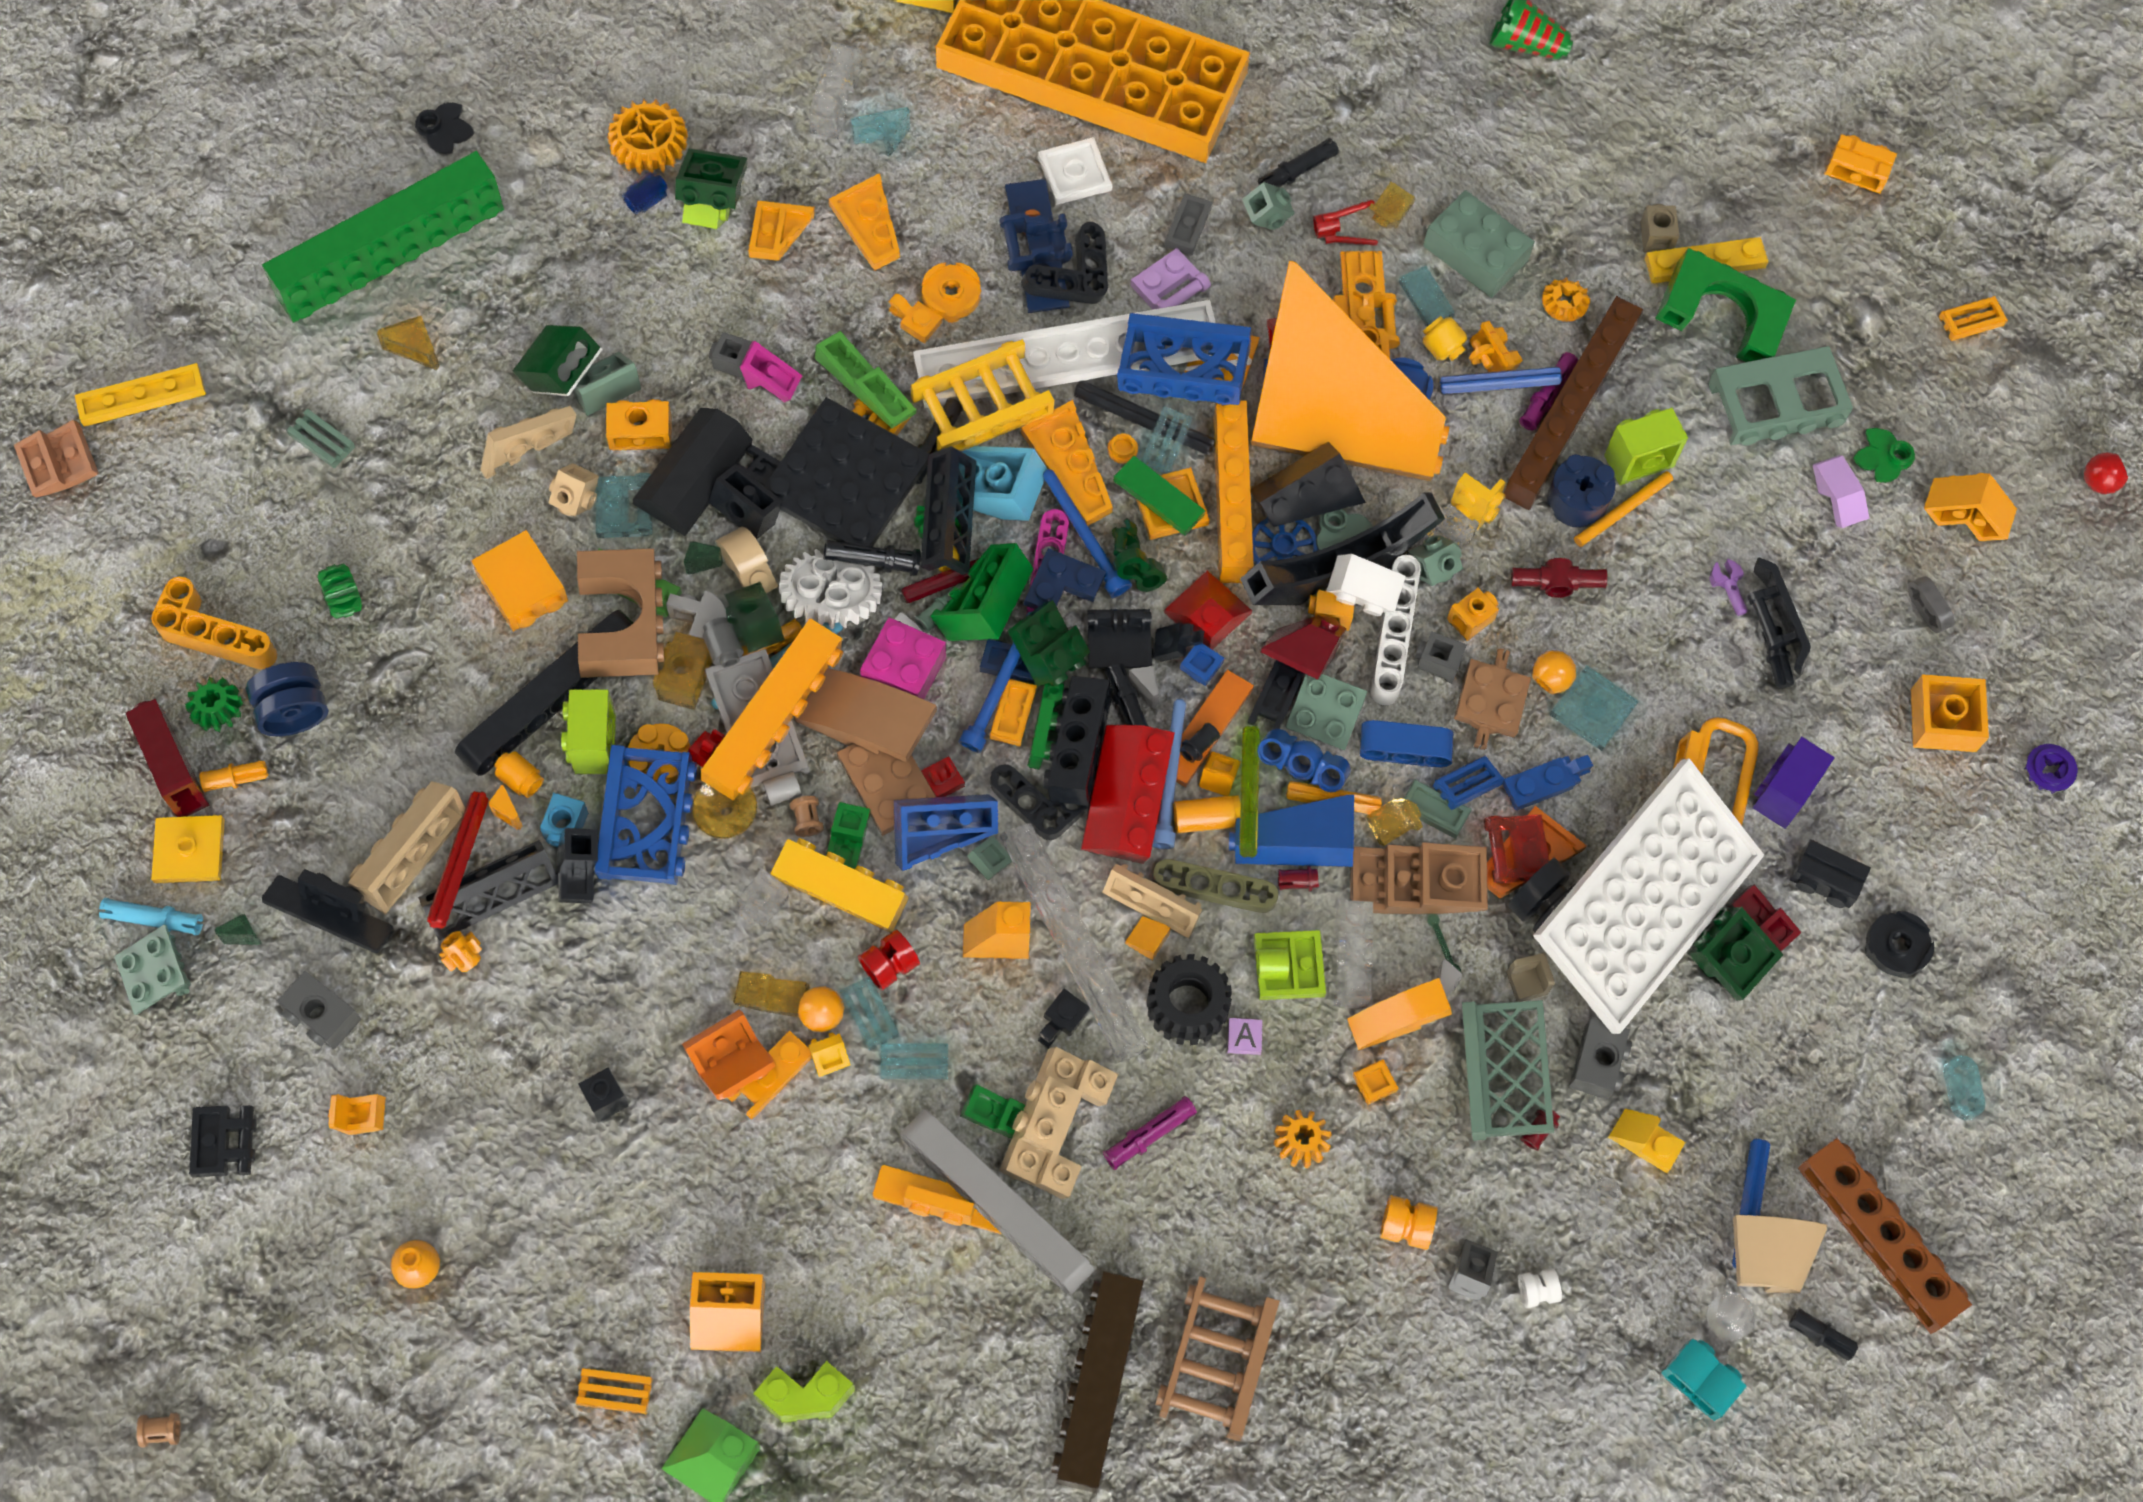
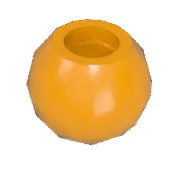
[1532,650,1576,694]
[798,986,845,1032]

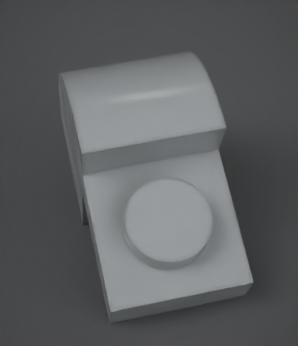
[666,590,728,652]

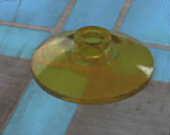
[692,783,757,839]

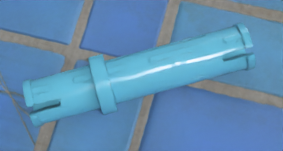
[99,898,203,935]

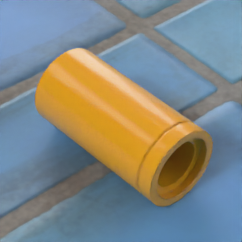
[1173,795,1242,833]

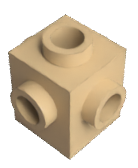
[548,463,599,516]

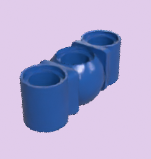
[1257,729,1351,792]

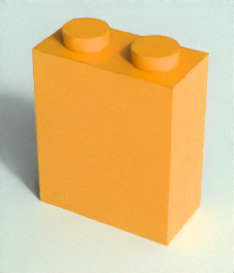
[471,530,568,632]

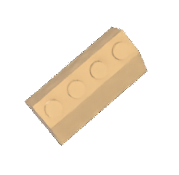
[348,781,465,915]

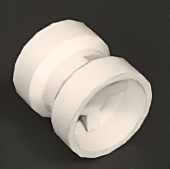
[1518,1268,1562,1308]

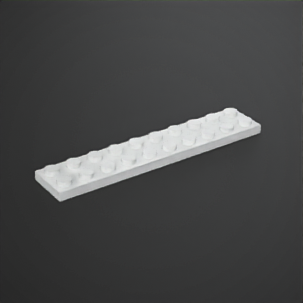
[913,300,1216,408]

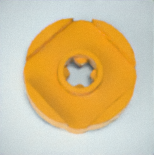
[921,262,981,323]
[628,723,691,784]

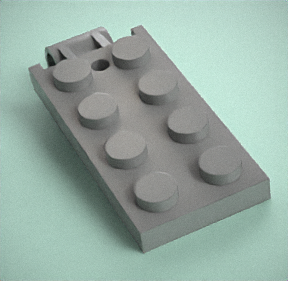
[705,649,810,806]

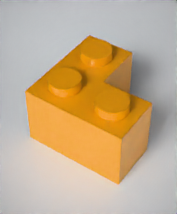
[1924,473,2017,541]

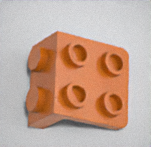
[682,1009,776,1100]

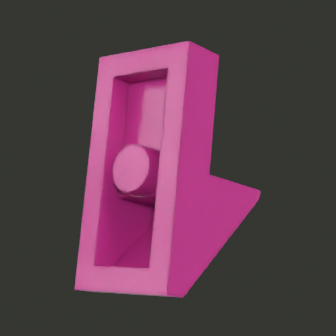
[740,341,802,402]

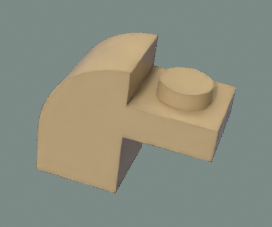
[715,526,779,601]

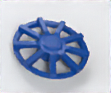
[1252,519,1318,565]

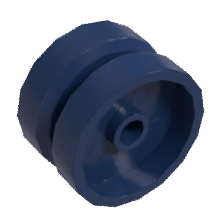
[245,662,329,737]

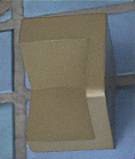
[1506,952,1555,1002]

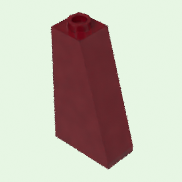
[125,699,210,817]

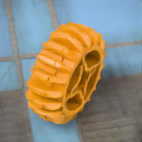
[607,99,688,175]

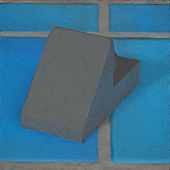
[1449,1239,1498,1300]

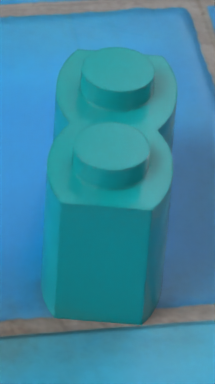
[1661,1338,1747,1421]

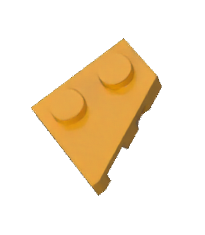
[748,200,815,261]

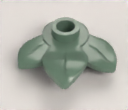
[1316,509,1373,550]

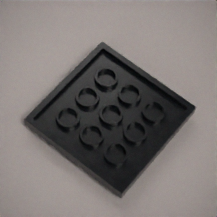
[764,397,929,551]

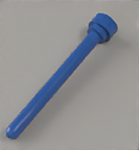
[1043,469,1132,598]
[958,612,1031,753]

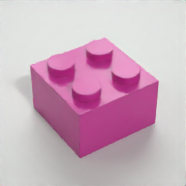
[860,617,946,699]

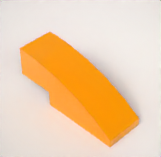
[1347,978,1452,1050]

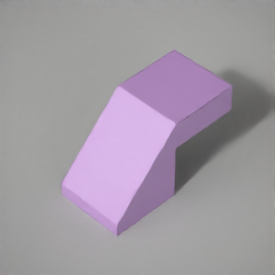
[1813,455,1870,528]

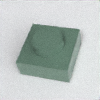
[967,835,1014,881]

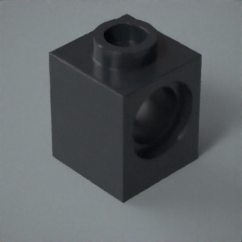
[578,1067,629,1122]

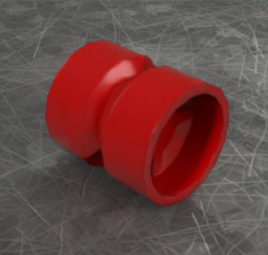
[858,929,920,991]

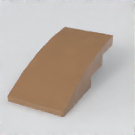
[795,668,937,762]
[1350,842,1488,914]

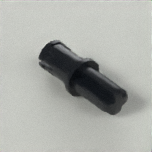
[1761,626,1794,689]
[1788,1307,1858,1360]

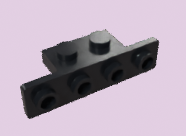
[262,869,394,954]

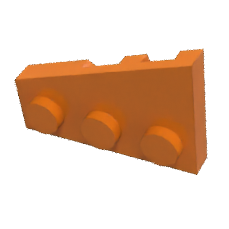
[1487,806,1587,899]

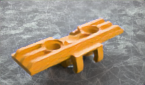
[1332,251,1400,359]

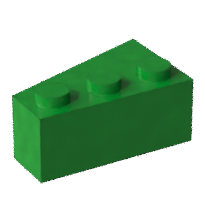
[930,543,1034,641]

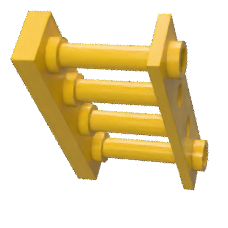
[911,339,1054,452]

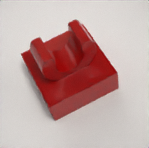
[688,729,725,767]
[921,756,965,797]

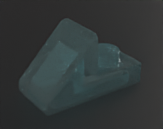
[851,107,910,157]

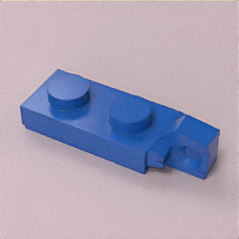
[1502,755,1593,811]

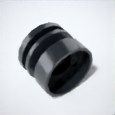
[1508,858,1577,932]

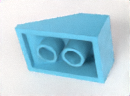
[957,446,1047,521]

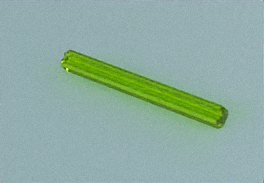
[1239,725,1260,858]

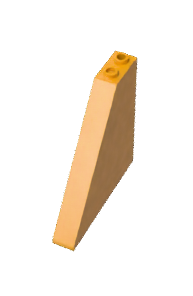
[1251,261,1449,481]

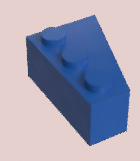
[894,794,998,871]

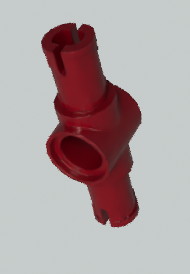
[1511,558,1608,598]

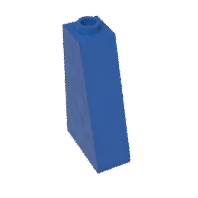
[1229,795,1354,867]

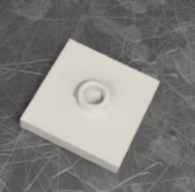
[1038,137,1112,205]

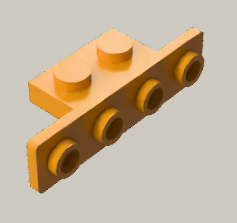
[873,1165,1002,1234]

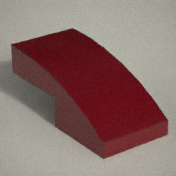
[1727,884,1802,951]

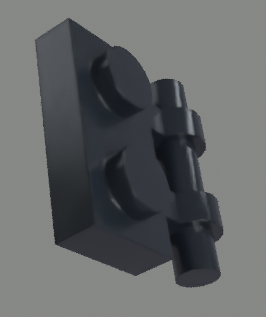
[189,1105,257,1178]

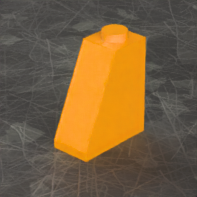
[963,901,1031,959]

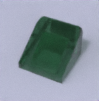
[684,541,723,574]
[214,914,262,945]

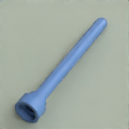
[1152,698,1186,849]

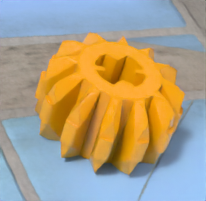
[1274,1110,1332,1168]

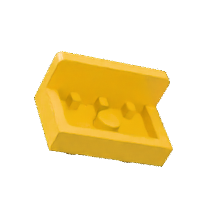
[1448,472,1506,530]

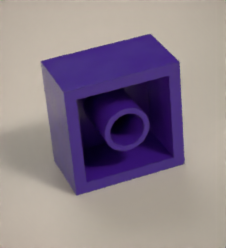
[1753,736,1835,829]

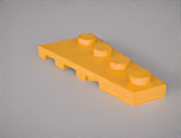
[1021,400,1113,526]

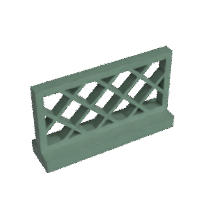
[1462,1000,1554,1141]

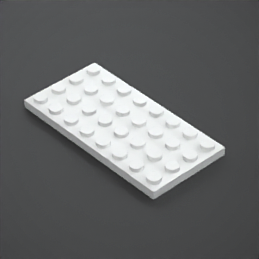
[1533,758,1764,1034]

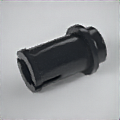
[1180,723,1220,763]

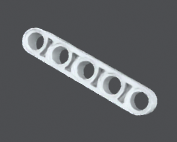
[1370,555,1421,705]

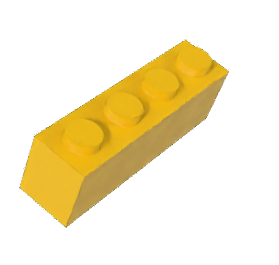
[770,838,909,933]

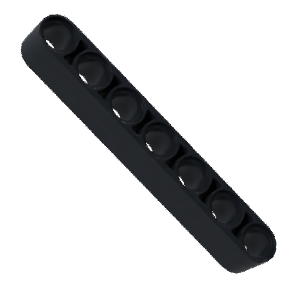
[455,610,634,776]

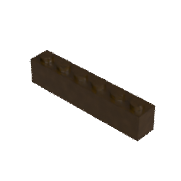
[1051,1271,1144,1493]

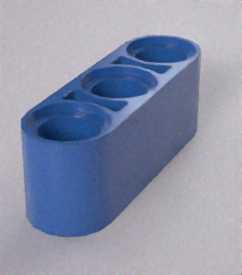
[1360,720,1454,768]

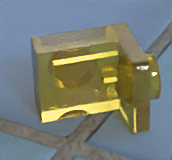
[1369,181,1416,229]

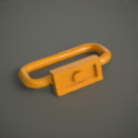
[1673,717,1759,825]

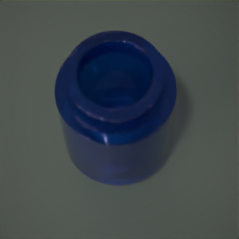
[622,172,668,215]

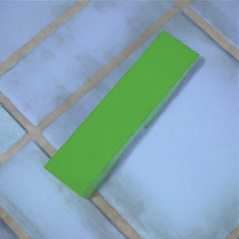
[815,331,916,428]

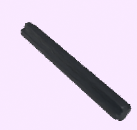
[1074,381,1215,455]

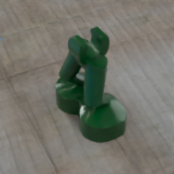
[1112,518,1167,592]

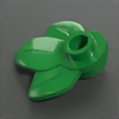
[1853,428,1915,483]

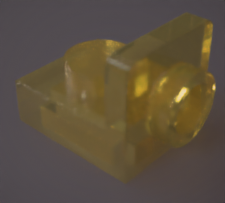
[1365,797,1423,846]

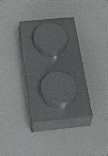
[1164,193,1212,256]

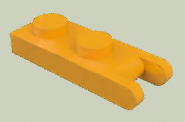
[728,1030,812,1120]

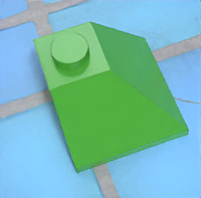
[661,1408,761,1502]

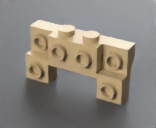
[999,1046,1118,1199]

